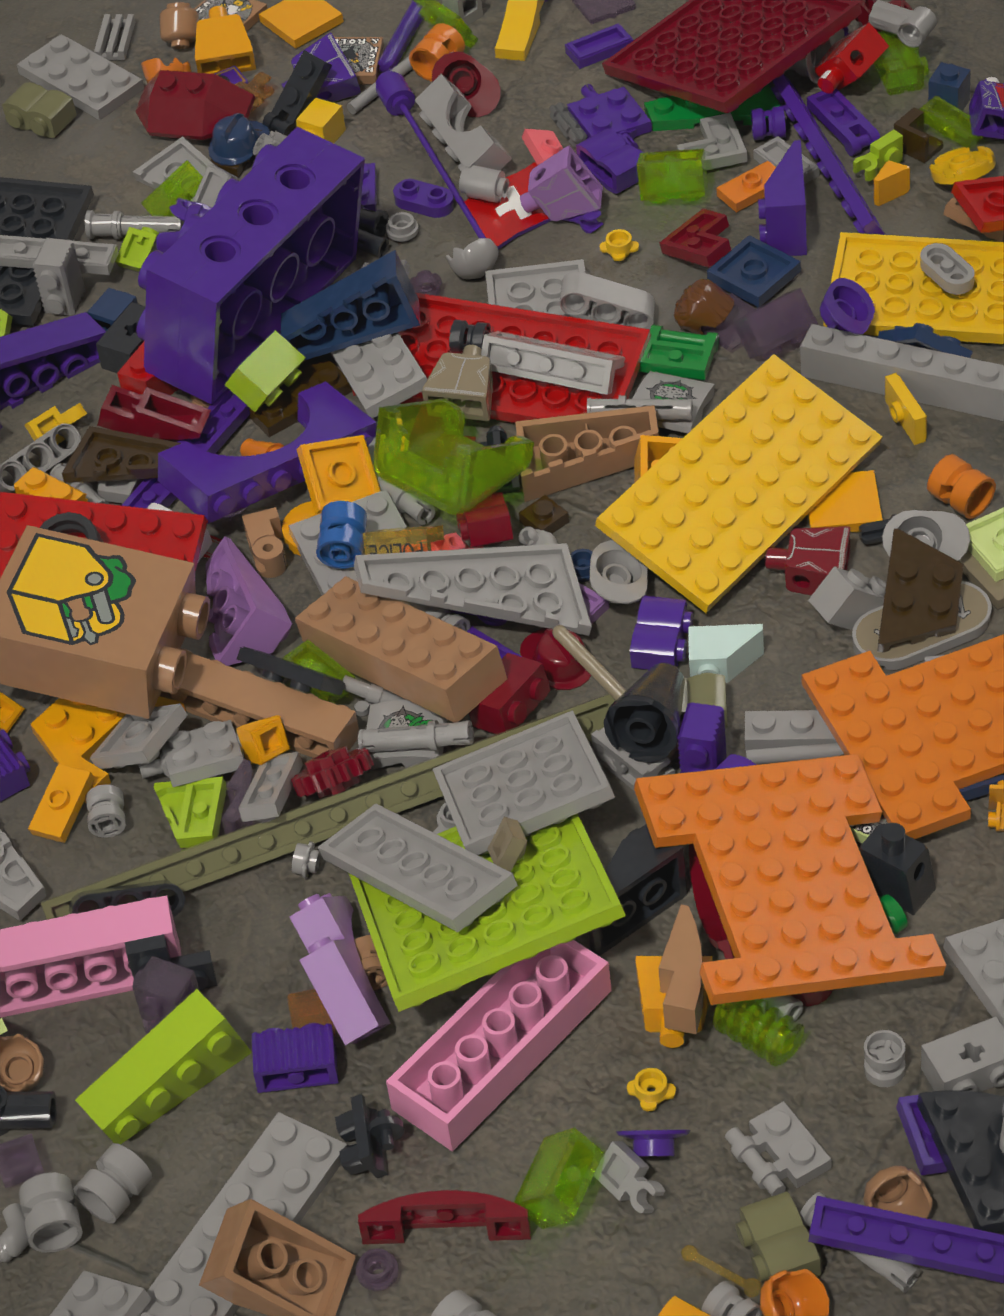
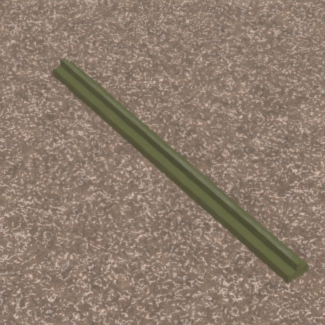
[40,693,615,920]

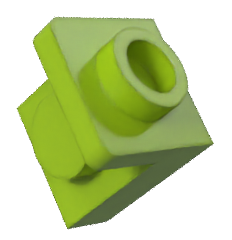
[115,227,159,272]

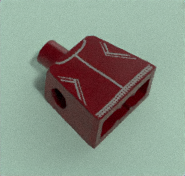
[766,526,851,596]

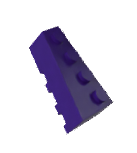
[0,312,106,410]

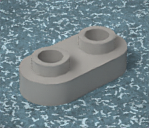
[920,243,975,295]

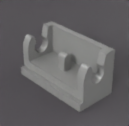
[591,727,675,791]

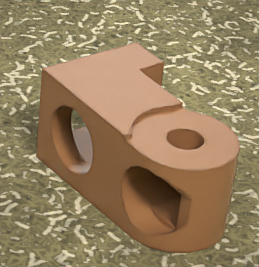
[242,507,287,578]

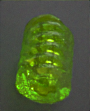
[713,999,804,1066]

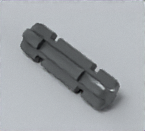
[549,102,587,149]

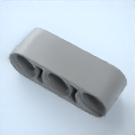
[559,271,655,329]
[0,423,81,493]

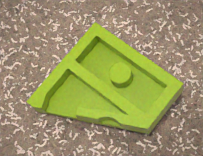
[154,777,227,848]

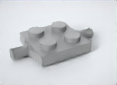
[139,720,246,787]

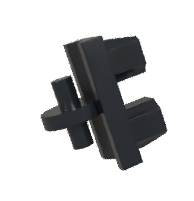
[335,1093,404,1179]

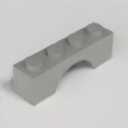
[415,74,512,172]

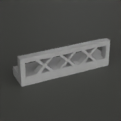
[481,331,625,395]

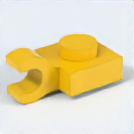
[24,403,87,445]

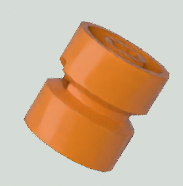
[409,23,465,81]
[927,454,996,519]

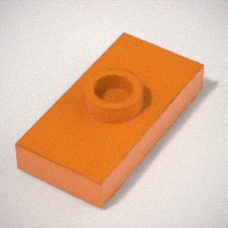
[716,161,776,213]

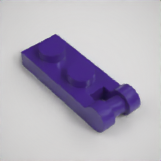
[807,88,881,156]

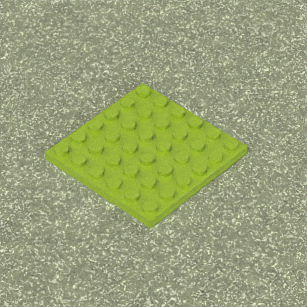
[349,813,626,1012]

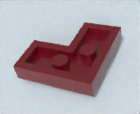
[659,208,731,268]

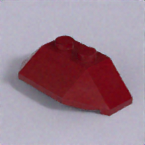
[135,70,256,140]

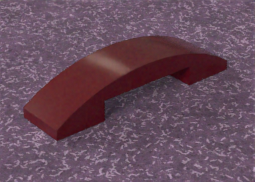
[358,1190,531,1245]

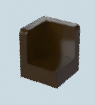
[894,107,943,163]

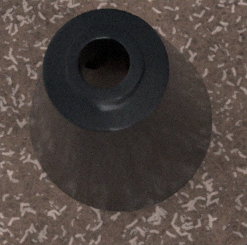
[604,663,685,762]

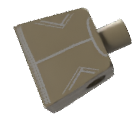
[422,345,493,421]

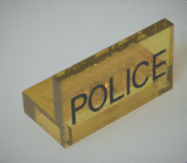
[363,525,444,555]

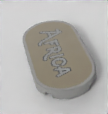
[852,581,992,670]

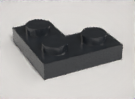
[125,934,218,1002]

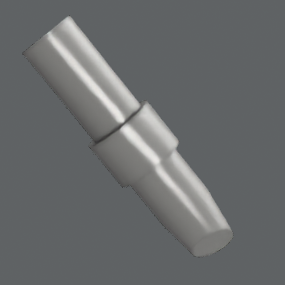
[343,675,404,704]

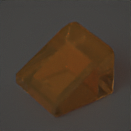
[287,989,335,1036]

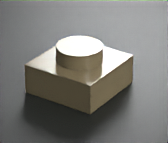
[487,816,527,872]

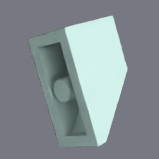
[689,624,764,683]

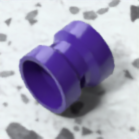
[751,106,786,141]

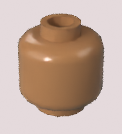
[159,2,199,49]

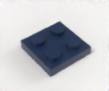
[707,235,801,307]

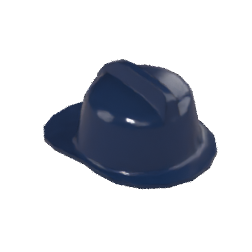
[208,113,270,166]

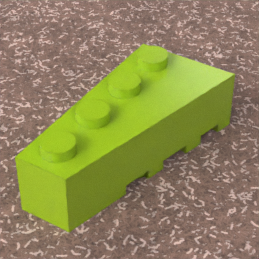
[75,989,252,1145]

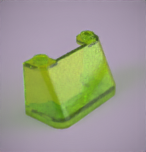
[373,398,534,515]

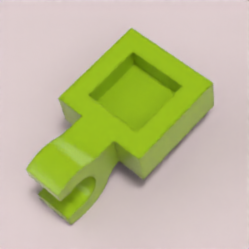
[853,130,903,181]

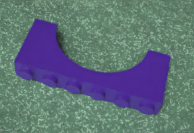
[158,381,376,524]

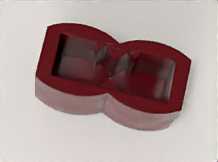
[455,492,513,548]

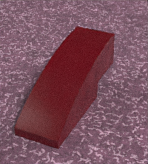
[97,385,211,440]

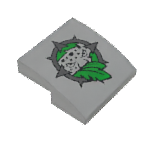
[632,371,715,433]
[366,699,447,771]

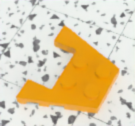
[30,696,186,803]

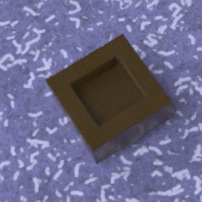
[519,495,569,534]

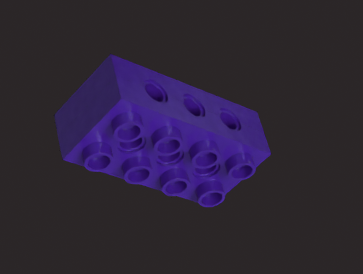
[137,127,365,405]

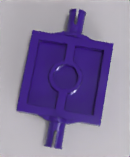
[567,84,652,149]

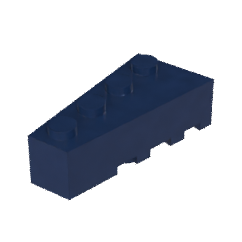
[281,250,420,360]

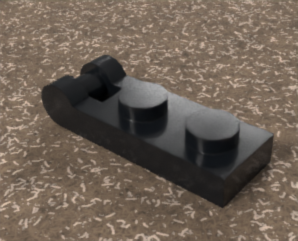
[262,50,332,136]

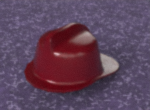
[432,51,501,117]
[520,628,591,690]

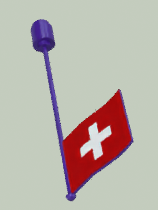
[376,71,552,249]

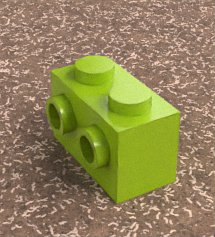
[225,330,306,412]

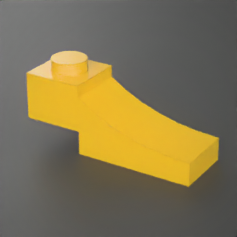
[494,0,545,61]

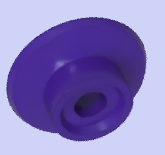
[616,1130,691,1156]

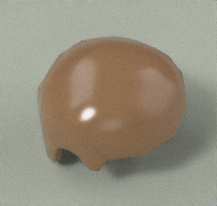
[0,1034,45,1092]
[863,1166,932,1219]

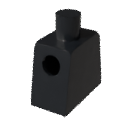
[859,823,936,916]

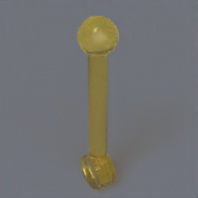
[681,1245,761,1297]

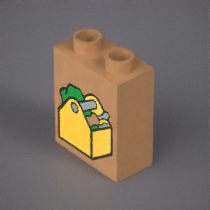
[0,525,210,719]

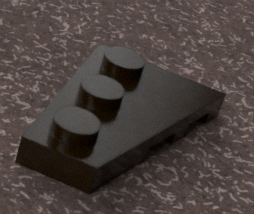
[62,426,181,483]

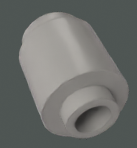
[459,165,509,203]

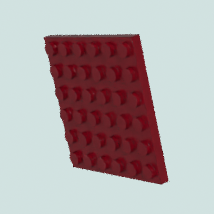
[602,0,862,114]

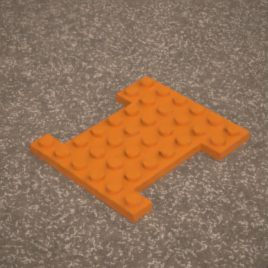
[801,634,1004,839]
[634,754,946,1005]

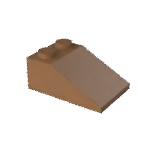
[199,1199,356,1316]

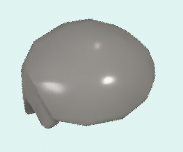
[445,238,498,280]

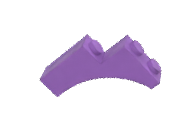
[290,893,391,1045]

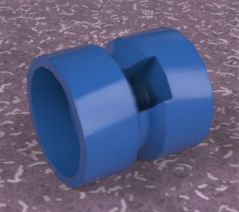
[316,501,367,569]

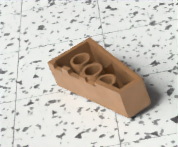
[515,405,659,502]

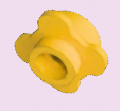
[600,229,639,261]
[627,1068,676,1111]

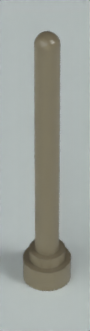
[552,625,680,764]

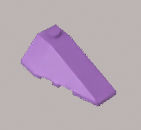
[206,536,292,666]

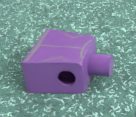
[520,145,603,221]

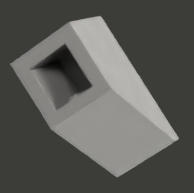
[808,566,886,630]

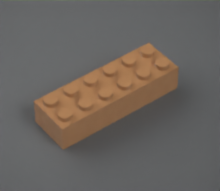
[295,576,507,723]

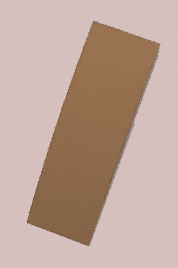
[659,905,704,1034]

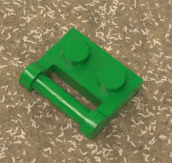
[639,325,719,380]

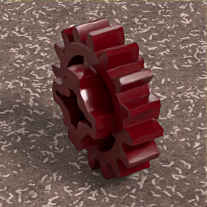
[291,746,374,798]

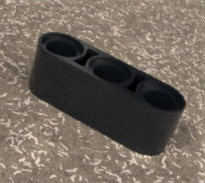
[69,880,185,917]

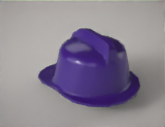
[820,278,875,335]

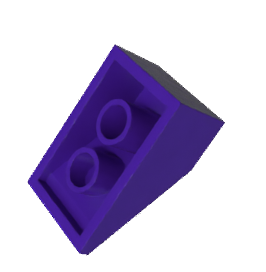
[758,140,807,256]

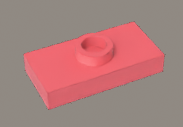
[522,129,563,165]

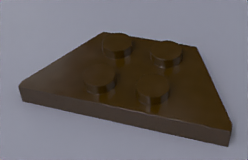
[877,528,964,653]

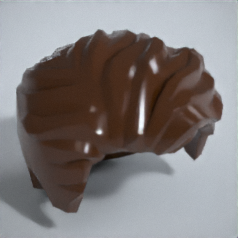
[674,279,734,334]

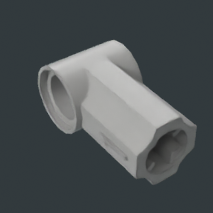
[869,0,937,47]

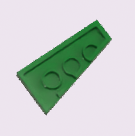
[644,83,780,131]

